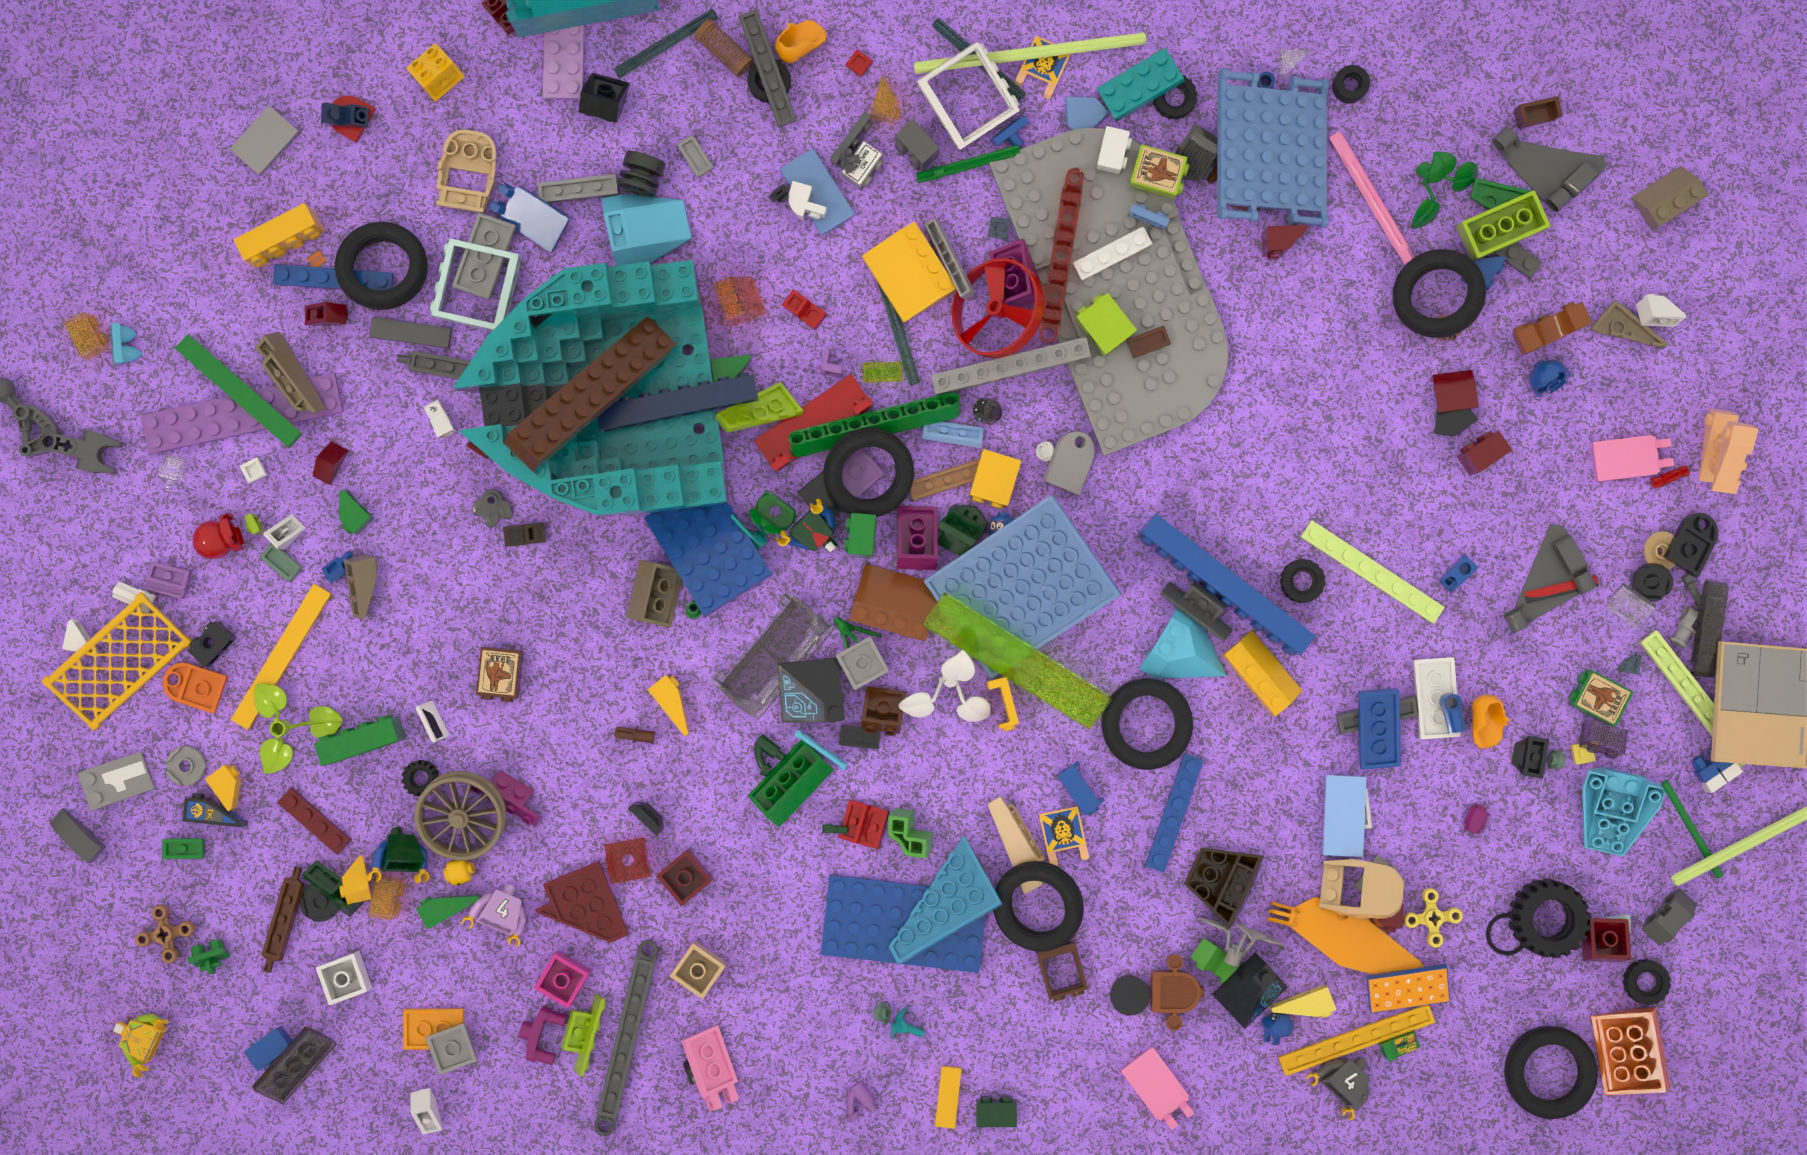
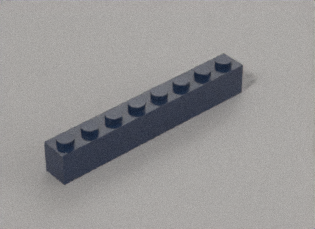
[597,373,759,433]

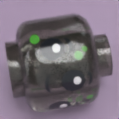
[973,397,1002,425]

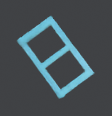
[794,729,848,770]

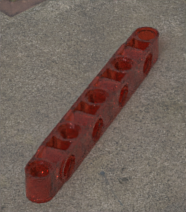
[1039,168,1084,345]

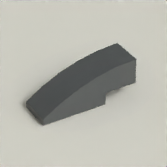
[49,808,106,863]

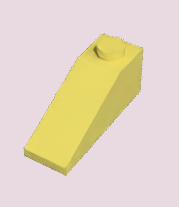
[1269,985,1336,1018]

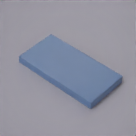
[780,148,855,236]

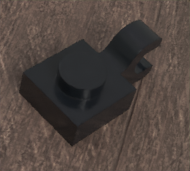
[767,184,789,203]

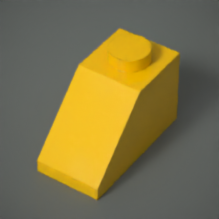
[205,764,241,811]
[339,855,372,905]

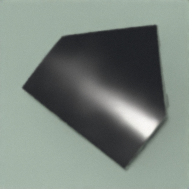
[1434,409,1479,436]

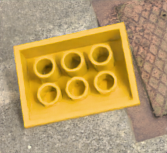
[862,222,956,323]

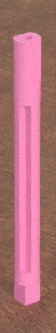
[1329,131,1415,264]

